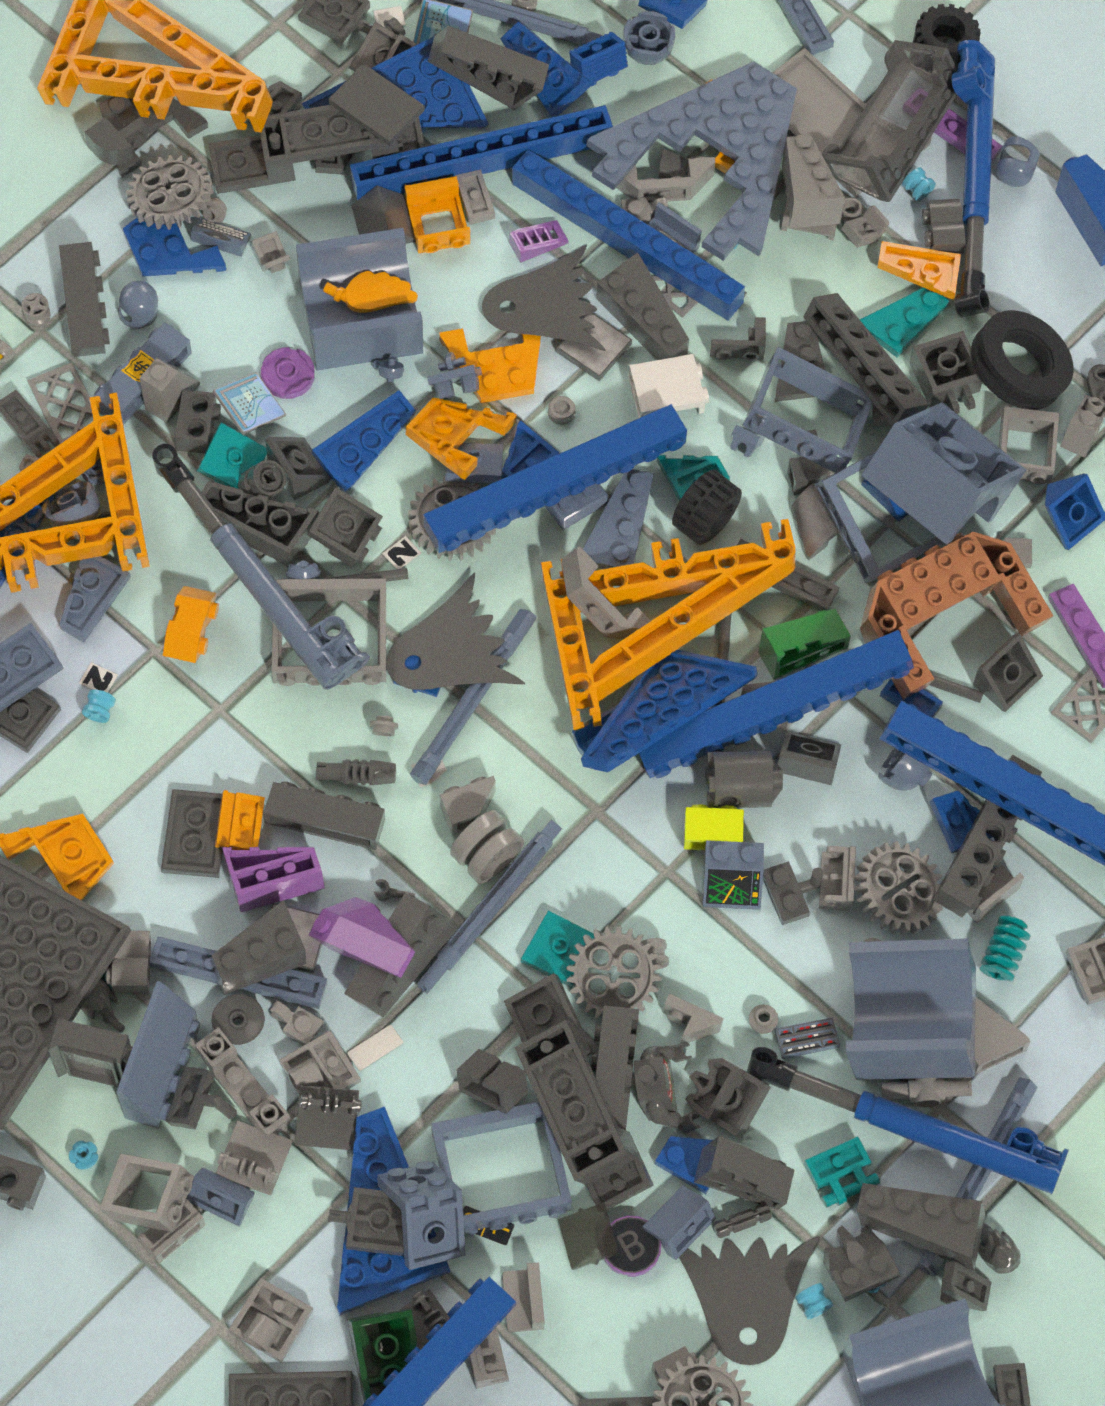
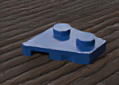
[655,1136,713,1195]

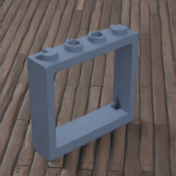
[742,347,873,473]
[815,452,944,583]
[431,1102,572,1236]

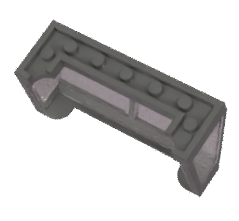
[822,40,957,202]

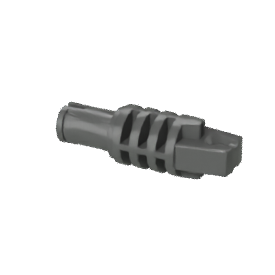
[316,759,396,785]

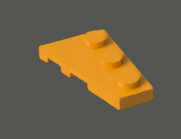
[877,241,961,300]

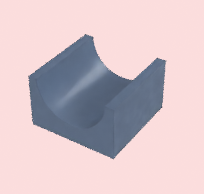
[296,228,423,371]
[861,402,1027,545]
[846,939,976,1080]
[842,1299,1005,1406]

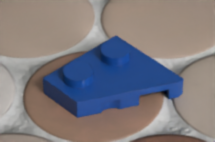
[502,421,560,478]
[930,791,994,854]

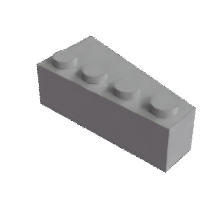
[782,135,845,228]

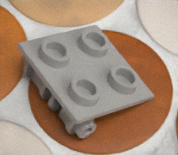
[216,1121,293,1196]

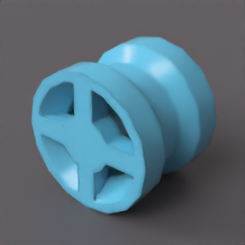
[902,167,936,201]
[82,689,116,723]
[795,1283,834,1320]

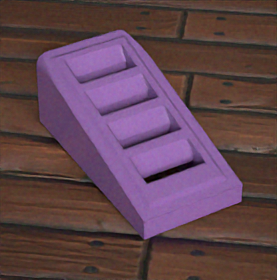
[509,220,569,263]

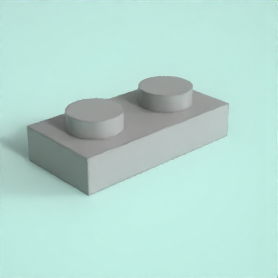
[455,169,495,225]

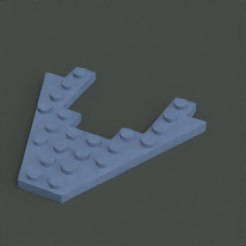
[586,61,797,261]

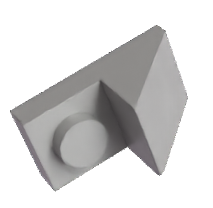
[663,994,723,1043]

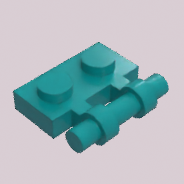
[804,1136,880,1208]

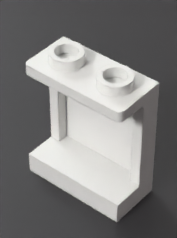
[629,354,709,418]

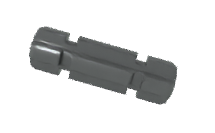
[713,1203,772,1238]

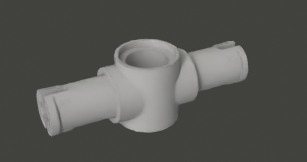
[881,1078,972,1107]

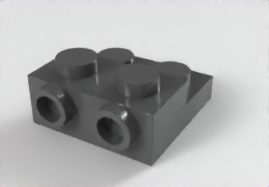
[307,487,383,567]

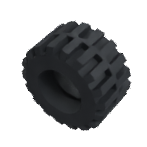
[912,4,981,70]
[672,469,742,545]

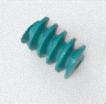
[979,915,1031,981]

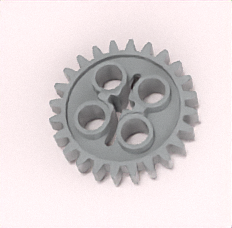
[126,155,214,230]
[408,476,496,561]
[854,841,943,935]
[566,925,662,1018]
[652,1355,753,1406]

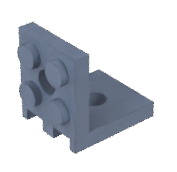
[377,1161,466,1270]

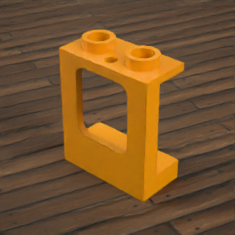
[405,176,470,254]

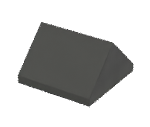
[352,186,415,244]
[265,436,331,500]
[973,633,1043,712]
[778,731,841,786]

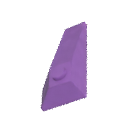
[308,897,415,978]

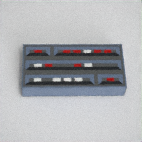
[775,1017,840,1059]

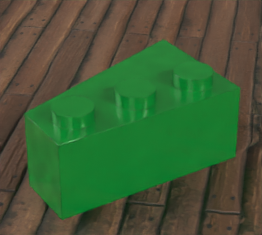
[758,608,851,680]

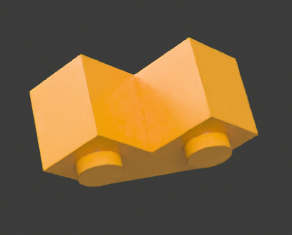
[162,586,219,663]

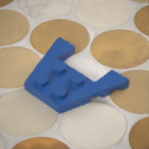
[122,218,226,276]

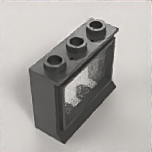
[48,1019,133,1087]

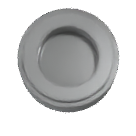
[548,396,575,425]

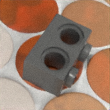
[175,390,221,454]

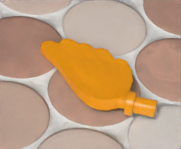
[323,271,418,313]

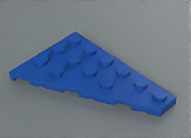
[302,36,489,128]
[581,650,758,773]
[337,1106,450,1316]

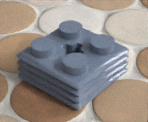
[545,483,608,530]

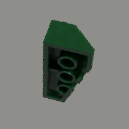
[347,1309,417,1403]

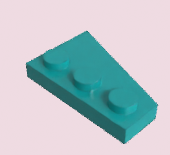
[859,288,949,358]

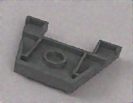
[99,96,208,177]

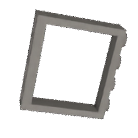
[272,578,386,686]

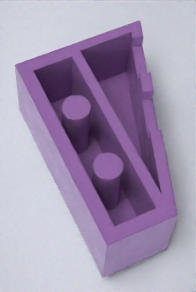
[222,847,325,912]

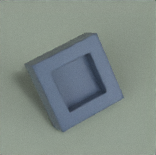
[731,425,765,457]

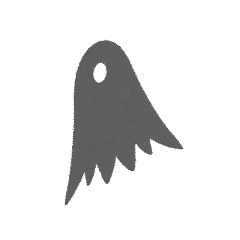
[482,244,606,351]
[386,572,525,690]
[679,1236,820,1365]

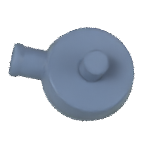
[373,357,404,382]

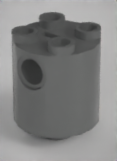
[705,751,783,808]

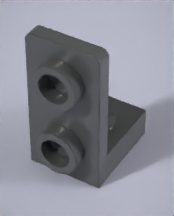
[710,317,766,361]

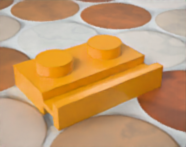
[215,790,265,850]

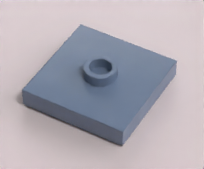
[445,443,503,484]

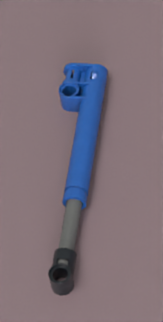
[952,40,995,318]
[747,1047,1069,1194]

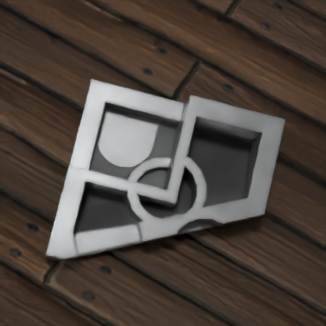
[791,483,839,560]

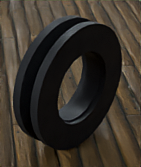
[971,310,1074,410]

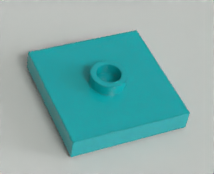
[197,423,267,489]
[521,910,595,988]

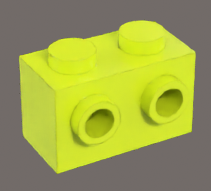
[684,804,744,850]

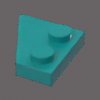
[657,455,730,501]

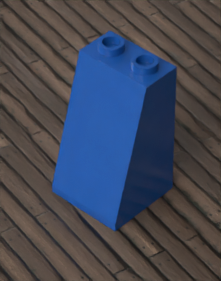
[1055,154,1105,267]

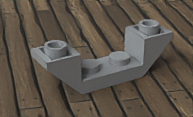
[616,156,715,203]
[561,546,651,639]
[195,1027,291,1136]

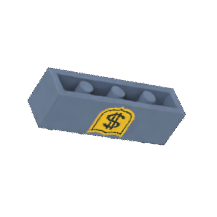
[93,322,192,425]

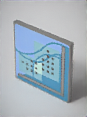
[413,0,474,45]
[213,372,287,435]

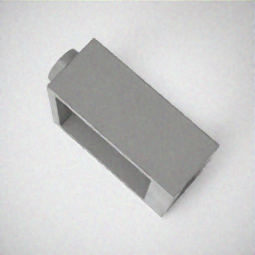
[999,406,1059,484]
[99,1153,194,1233]

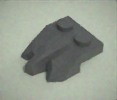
[348,22,417,72]
[685,1058,771,1139]
[823,1225,900,1302]

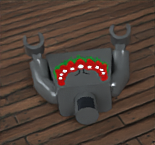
[634,1042,701,1134]

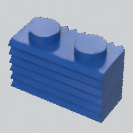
[569,32,628,87]

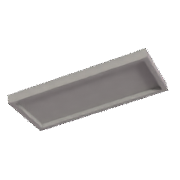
[772,48,901,198]

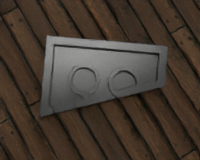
[775,321,824,402]

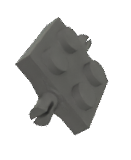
[298,0,372,44]
[328,1187,432,1256]

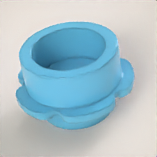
[69,1140,98,1170]

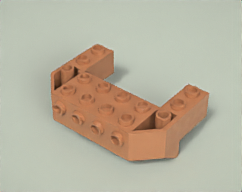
[860,532,1053,700]

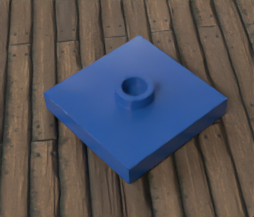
[638,0,708,29]

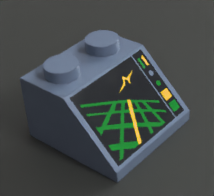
[703,840,764,910]

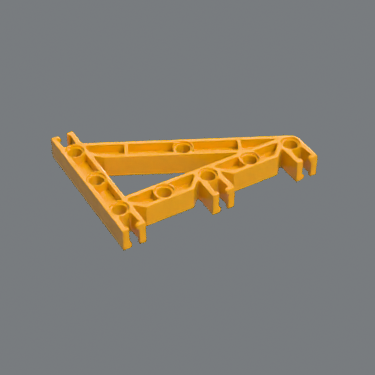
[37,0,273,133]
[0,392,150,593]
[541,519,795,730]

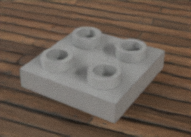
[1065,937,1105,1005]
[279,1030,361,1094]
[229,1278,313,1363]

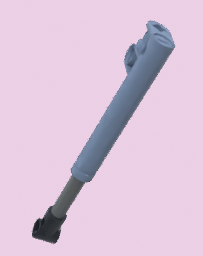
[152,444,370,690]

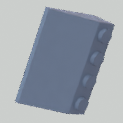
[117,981,200,1129]

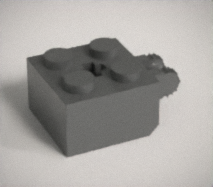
[909,331,982,414]

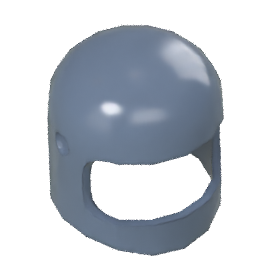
[996,136,1040,187]
[118,281,158,329]

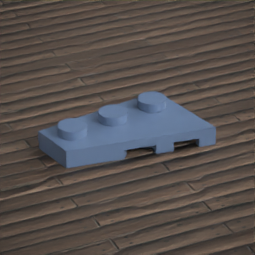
[60,556,131,642]

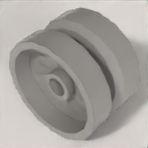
[450,810,524,884]

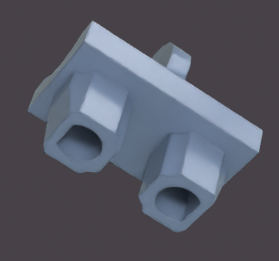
[427,352,482,400]

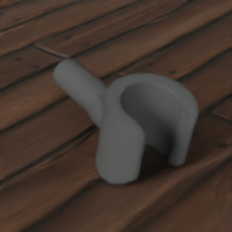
[373,879,415,901]

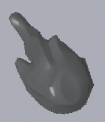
[81,979,125,1032]
[978,1223,1021,1274]

